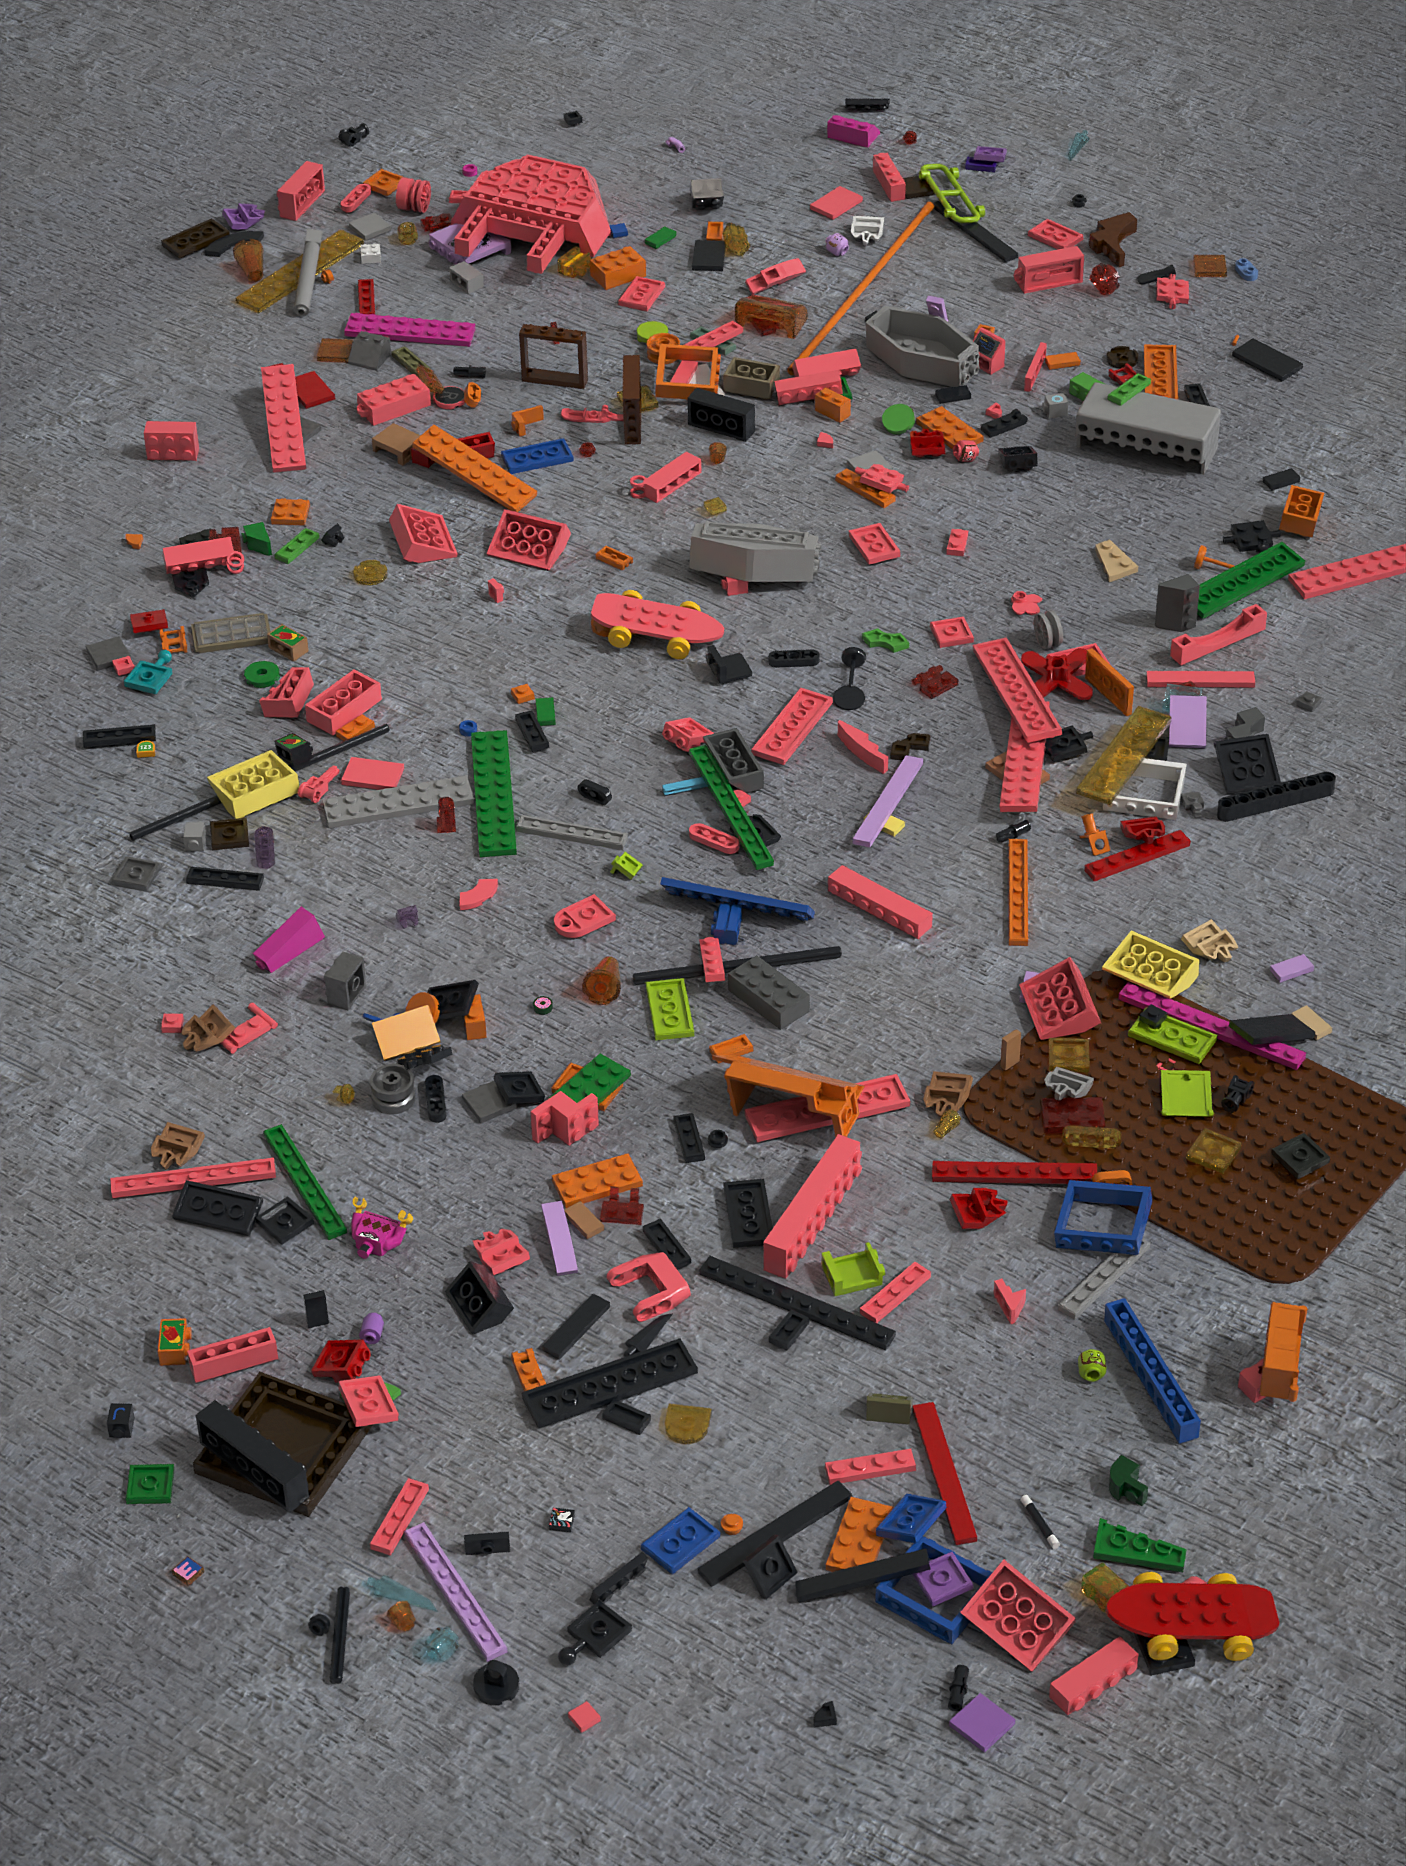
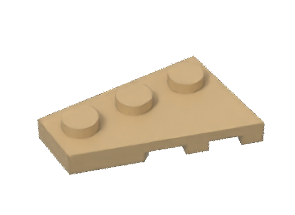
[1095,540,1138,582]

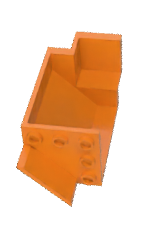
[712,1055,865,1138]

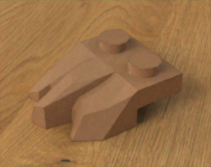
[181,1004,235,1052]
[923,1071,973,1118]
[151,1122,205,1170]

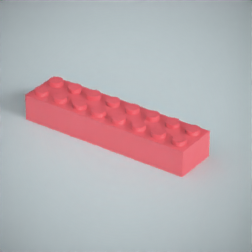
[763,1134,862,1279]

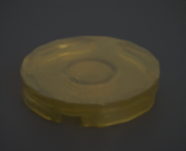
[353,560,388,586]

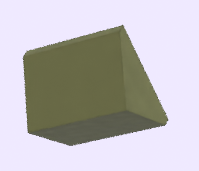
[866,1393,913,1425]

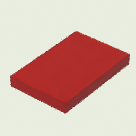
[295,371,335,409]

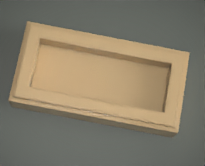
[1291,1005,1332,1040]

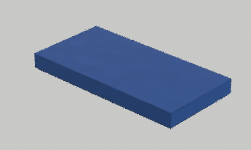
[501,438,574,474]

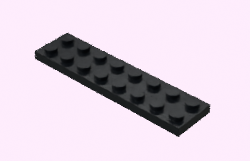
[522,1338,698,1429]

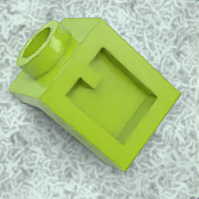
[610,852,643,880]

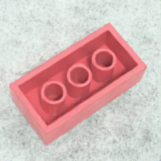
[277,161,325,221]
[305,669,382,735]

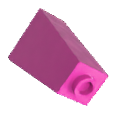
[253,906,325,973]

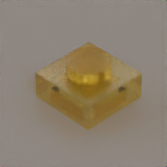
[704,497,727,516]

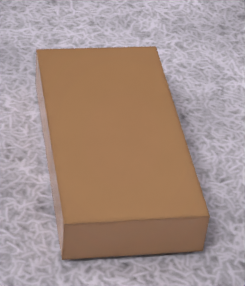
[1001,1029,1021,1071]
[564,1201,604,1239]

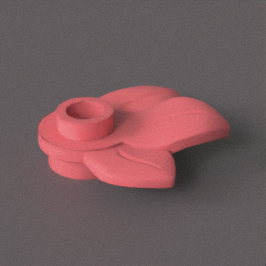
[1011,591,1042,615]

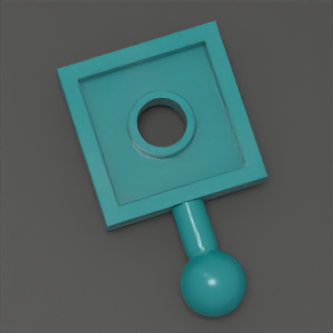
[124,650,173,695]

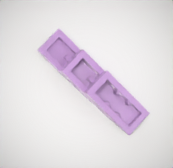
[541,1201,578,1276]

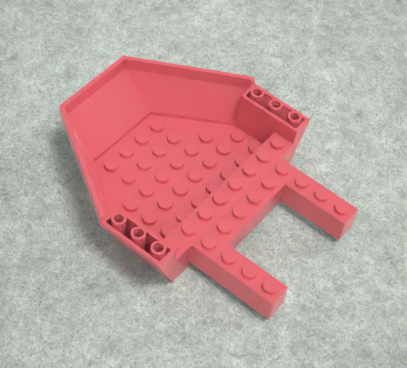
[451,155,611,274]

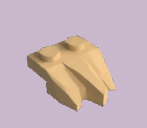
[1181,919,1238,962]

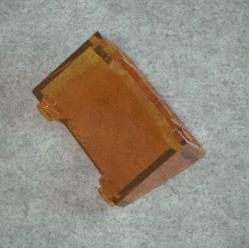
[735,295,808,339]

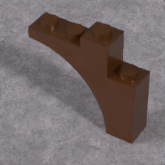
[1088,212,1137,268]

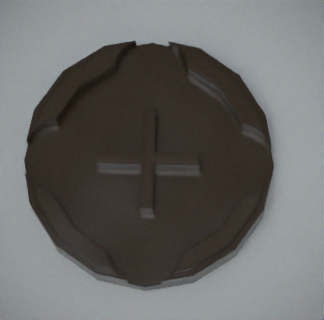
[1107,346,1139,369]

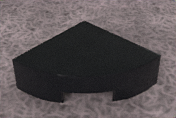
[813,1701,837,1728]

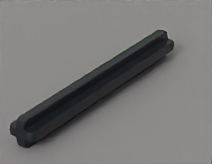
[329,1586,350,1684]

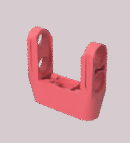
[606,1252,691,1322]

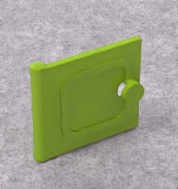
[1161,1070,1214,1117]

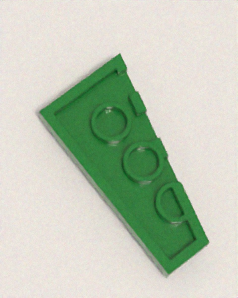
[1093,1518,1187,1572]

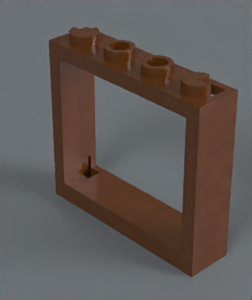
[519,324,588,389]
[623,355,642,445]

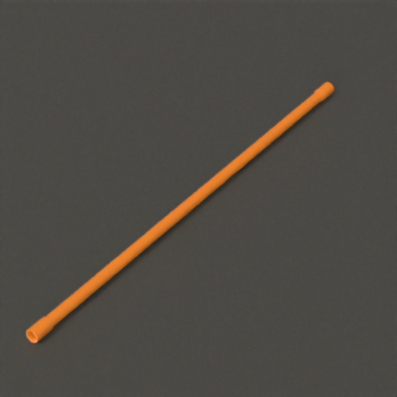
[787,202,934,375]

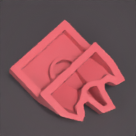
[473,1229,530,1275]

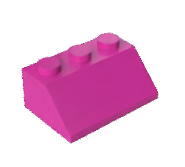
[827,115,880,148]

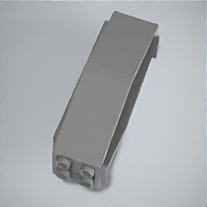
[866,306,980,387]
[689,521,821,583]

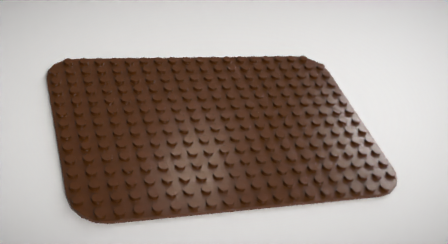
[964,970,1406,1284]

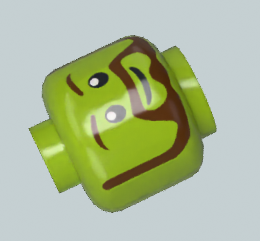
[1078,1349,1106,1382]

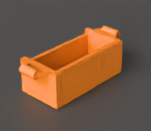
[1259,1302,1308,1402]

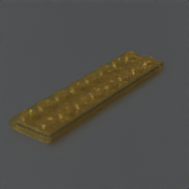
[1076,706,1172,805]

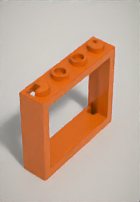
[655,344,721,399]

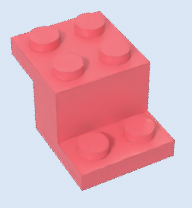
[530,1091,599,1146]

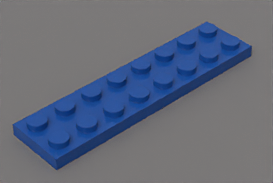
[660,877,815,921]

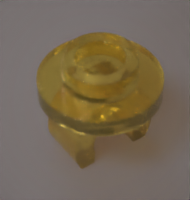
[332,1084,355,1104]

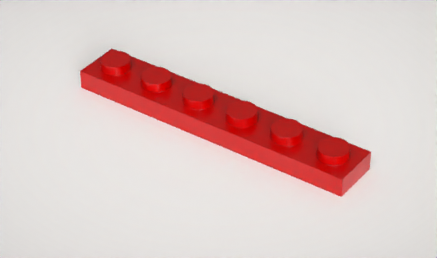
[1084,830,1191,882]

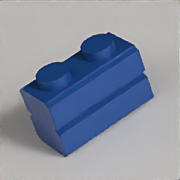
[711,904,742,945]

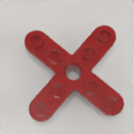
[1021,648,1093,700]

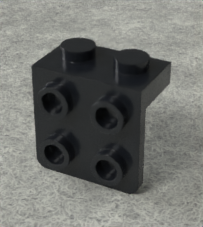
[705,645,752,684]

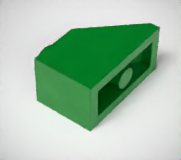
[241,522,272,556]

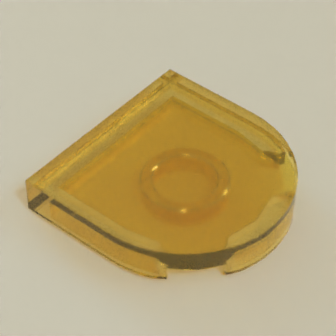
[665,1404,712,1444]

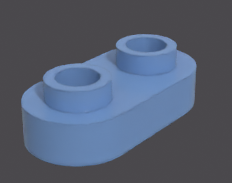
[1235,258,1258,281]

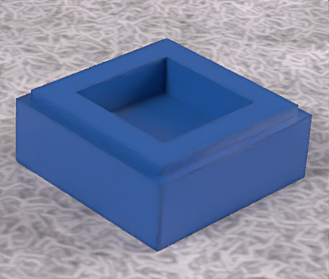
[609,223,628,238]

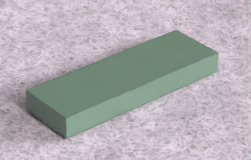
[690,326,736,356]

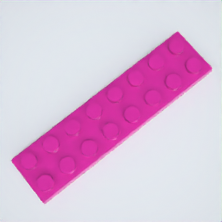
[344,313,476,347]

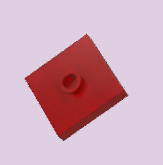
[130,609,168,633]

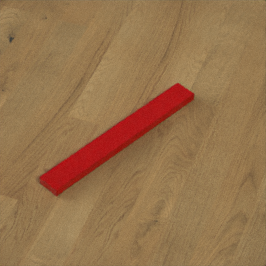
[912,1402,977,1545]

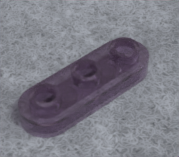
[254,826,275,869]

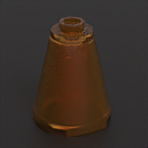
[233,239,264,282]
[582,956,621,1005]

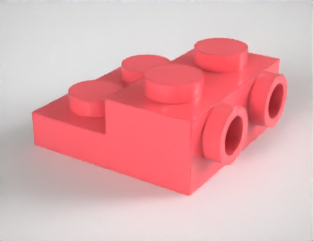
[662,717,714,752]

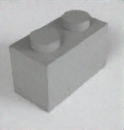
[449,261,484,294]

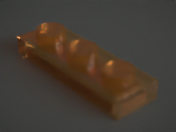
[416,364,445,394]

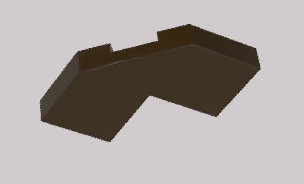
[890,733,931,760]

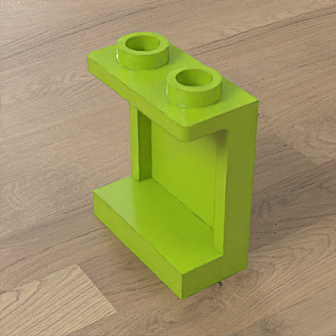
[821,1242,885,1296]

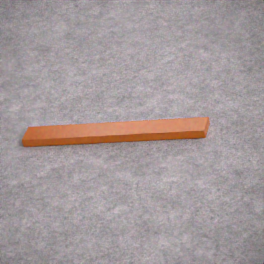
[1008,839,1028,946]

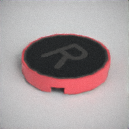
[434,386,465,410]

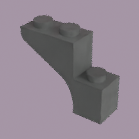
[1224,707,1265,740]

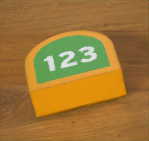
[136,741,155,758]

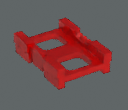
[1108,363,1137,386]

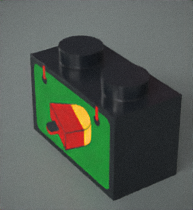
[274,733,313,766]

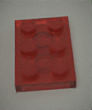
[1041,1097,1106,1133]

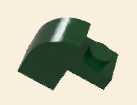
[1109,1455,1148,1506]

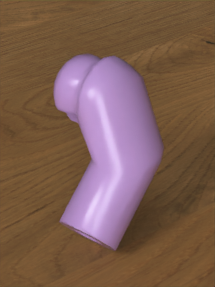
[665,137,685,153]

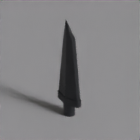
[624,1313,673,1357]

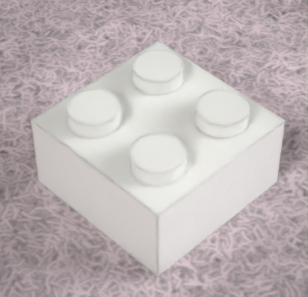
[360,244,381,264]

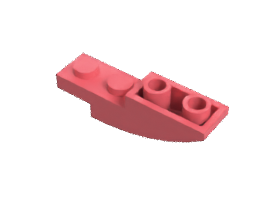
[745,258,806,295]

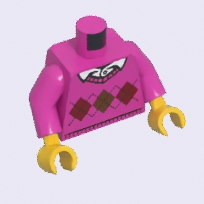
[351,1197,413,1259]

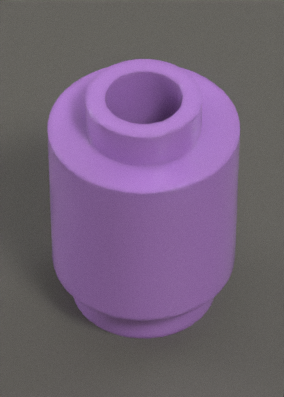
[359,1313,384,1344]

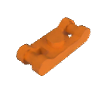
[511,1348,546,1392]

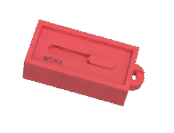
[1014,246,1084,294]
[357,374,431,426]

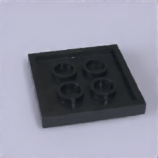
[1214,734,1281,794]

